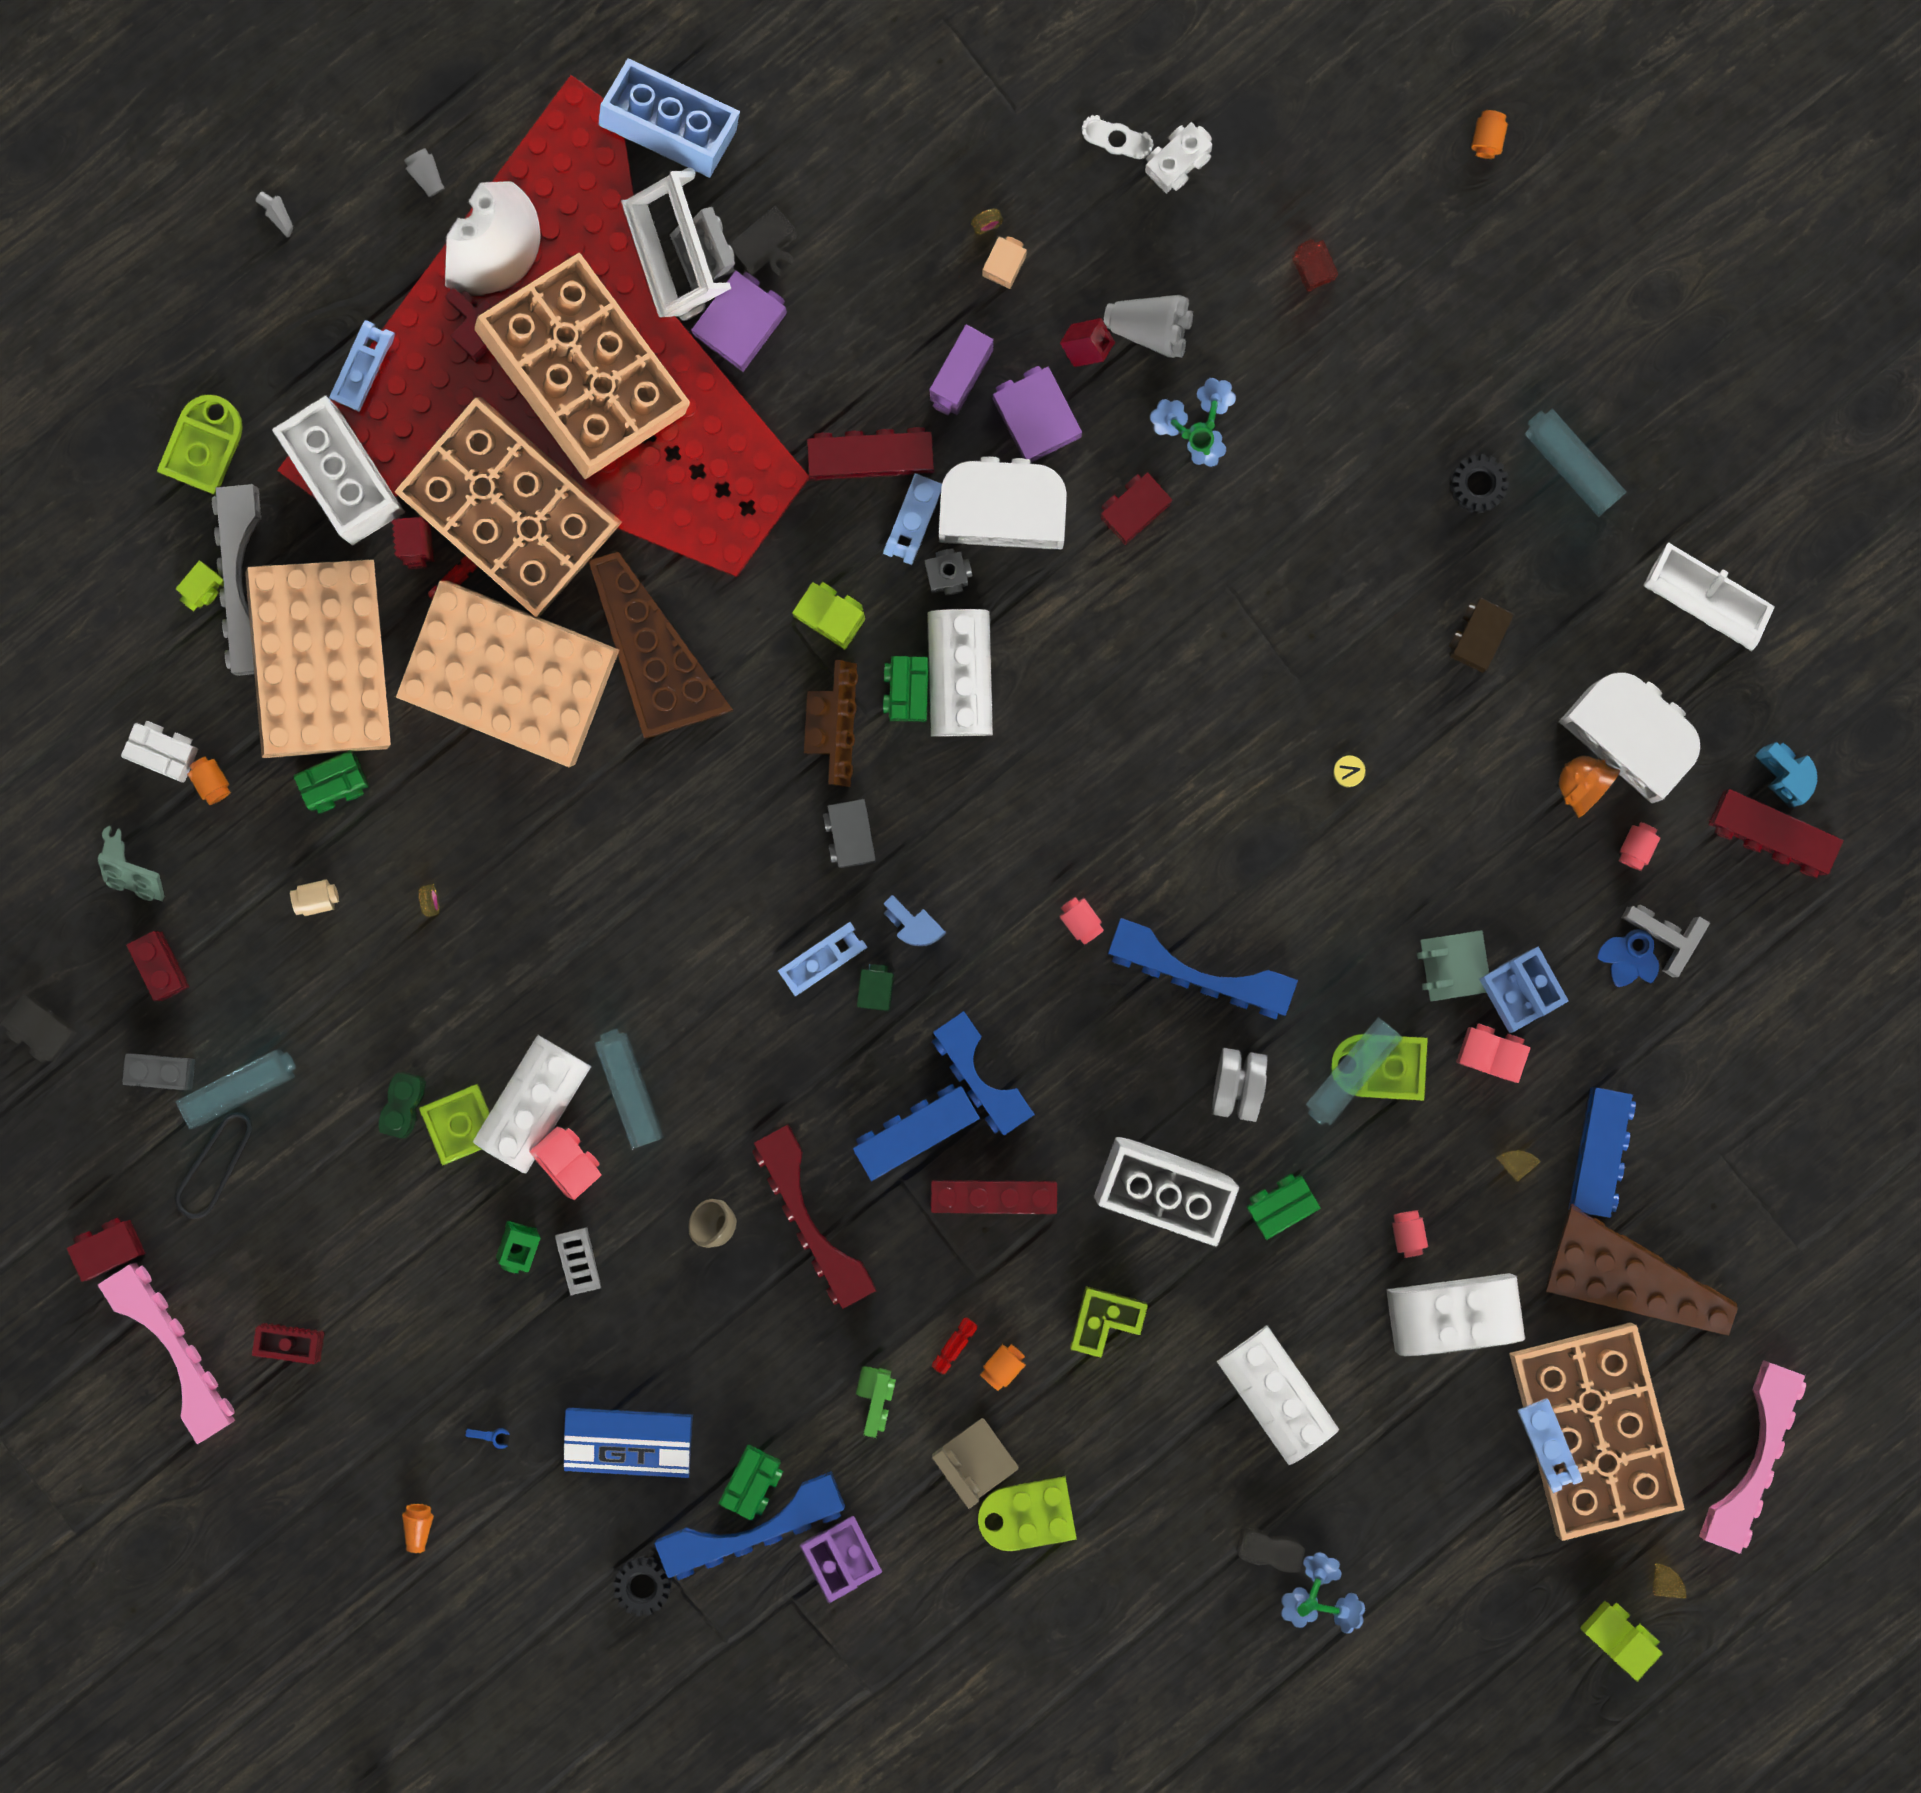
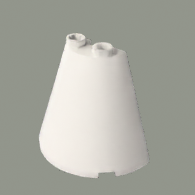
[445,181,541,296]

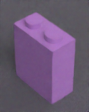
[691,270,787,372]
[930,324,993,415]
[993,366,1082,463]

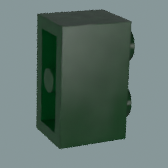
[857,964,894,1011]

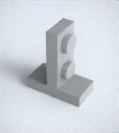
[1621,905,1710,977]

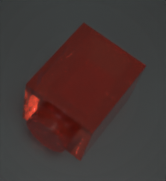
[1292,239,1338,292]

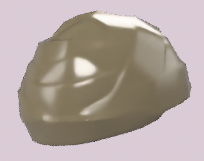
[688,1199,737,1248]

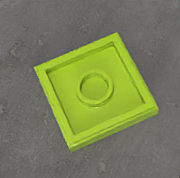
[419,1084,490,1166]

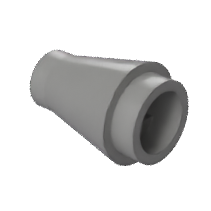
[404,148,445,197]

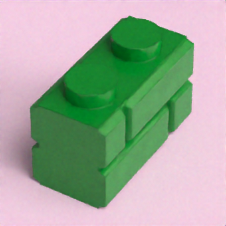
[883,656,929,722]
[293,750,369,813]
[1246,1173,1321,1240]
[718,1445,783,1520]

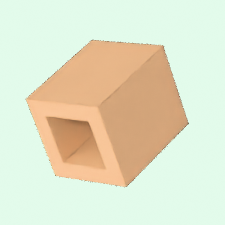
[982,236,1027,289]

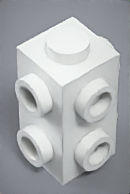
[1145,122,1213,193]

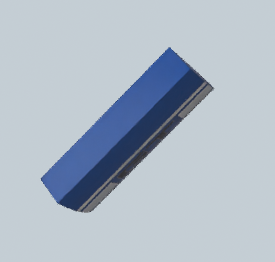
[564,1408,693,1478]

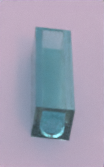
[1525,409,1627,517]
[1306,1017,1404,1125]
[594,1029,664,1149]
[175,1050,296,1129]

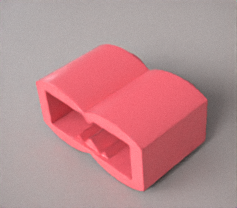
[1456,1023,1530,1083]
[529,1127,601,1200]

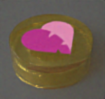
[971,209,1004,234]
[419,884,440,917]

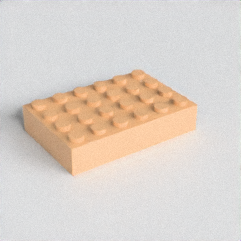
[474,252,690,479]
[394,397,622,617]
[245,560,391,758]
[396,580,619,767]
[1509,1323,1685,1541]

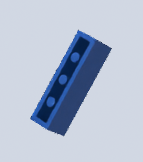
[853,1084,980,1181]
[1568,1087,1636,1218]

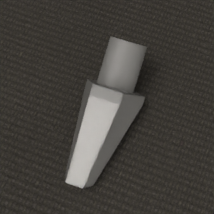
[256,191,293,237]

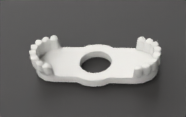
[1082,115,1153,159]

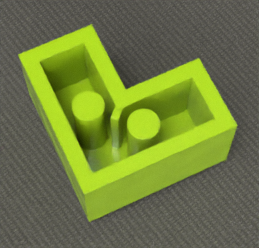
[792,582,866,650]
[1070,1286,1148,1358]
[1580,1601,1663,1681]

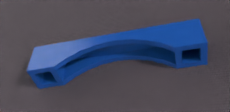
[1108,918,1298,1020]
[655,1471,845,1580]

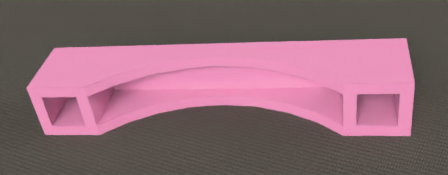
[98,1263,235,1444]
[1699,1360,1806,1554]

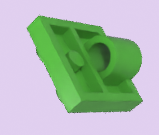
[856,1366,896,1438]

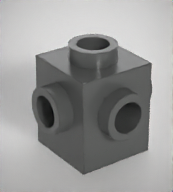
[924,549,972,596]

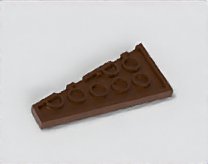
[589,552,733,739]
[1546,1203,1738,1336]

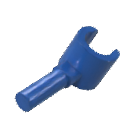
[466,1428,510,1449]

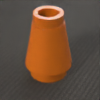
[402,1504,434,1553]

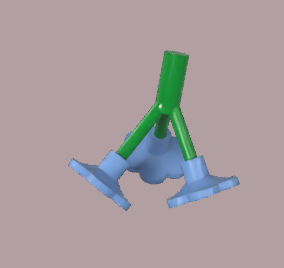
[1281,1553,1365,1633]

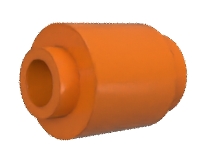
[1471,110,1508,159]
[187,757,231,805]
[980,1344,1026,1391]

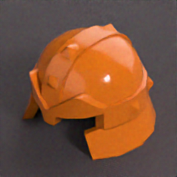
[1559,756,1620,818]

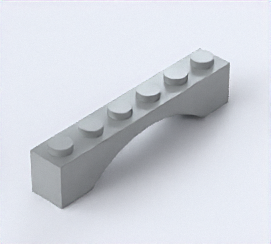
[212,484,261,676]

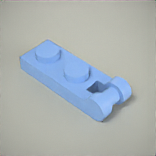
[329,320,395,412]
[883,473,942,565]
[778,922,868,996]
[1518,1398,1583,1493]

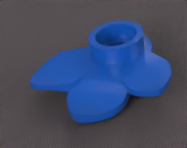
[1597,929,1659,987]

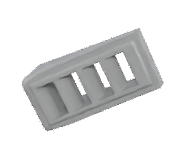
[555,1227,601,1295]

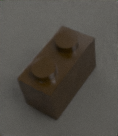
[1448,598,1514,673]

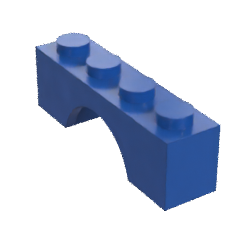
[932,1011,1035,1135]

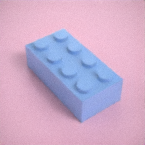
[598,58,740,178]

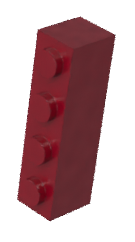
[807,427,934,480]
[1708,789,1844,878]
[931,1180,1057,1214]

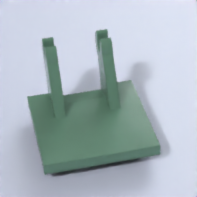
[97,826,165,901]
[1417,930,1489,1001]

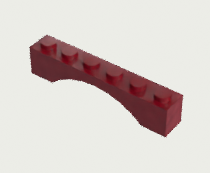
[752,1125,876,1309]

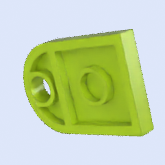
[157,395,242,496]
[1332,1034,1428,1100]
[978,1476,1077,1551]

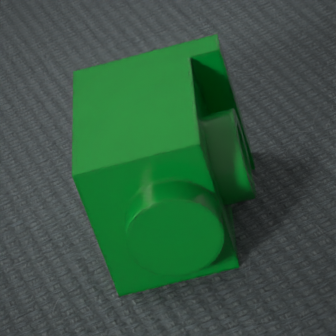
[496,1221,540,1273]

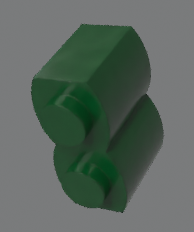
[379,1072,426,1139]

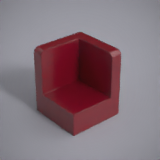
[1060,318,1115,367]

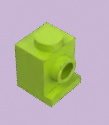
[176,560,224,611]

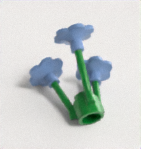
[1150,378,1236,467]

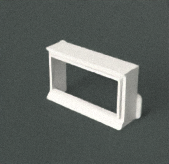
[621,168,731,321]

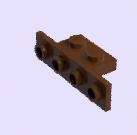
[804,660,858,787]

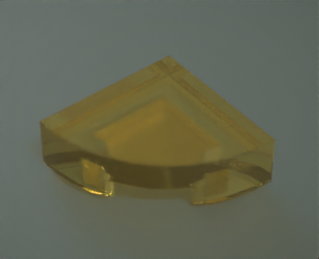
[1496,1151,1541,1182]
[1653,1563,1686,1599]

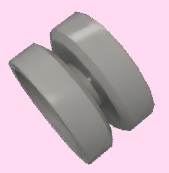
[1212,1048,1267,1122]

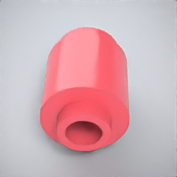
[1619,822,1661,871]
[1059,897,1104,945]
[1392,1210,1428,1258]

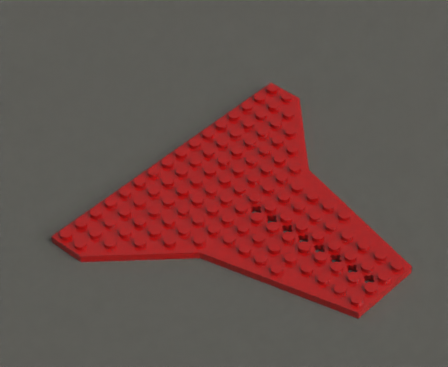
[277,75,810,577]

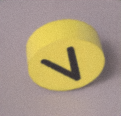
[1333,756,1365,787]

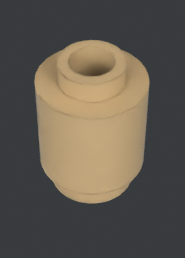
[290,879,339,916]

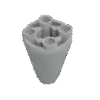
[1104,295,1193,358]

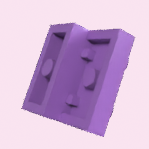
[800,1516,882,1603]

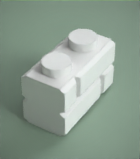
[121,720,198,783]

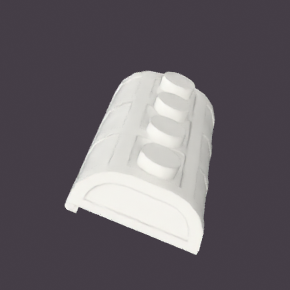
[1644,543,1775,651]
[928,609,993,736]
[473,1035,591,1173]
[1217,1325,1339,1465]

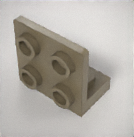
[932,1418,1018,1509]

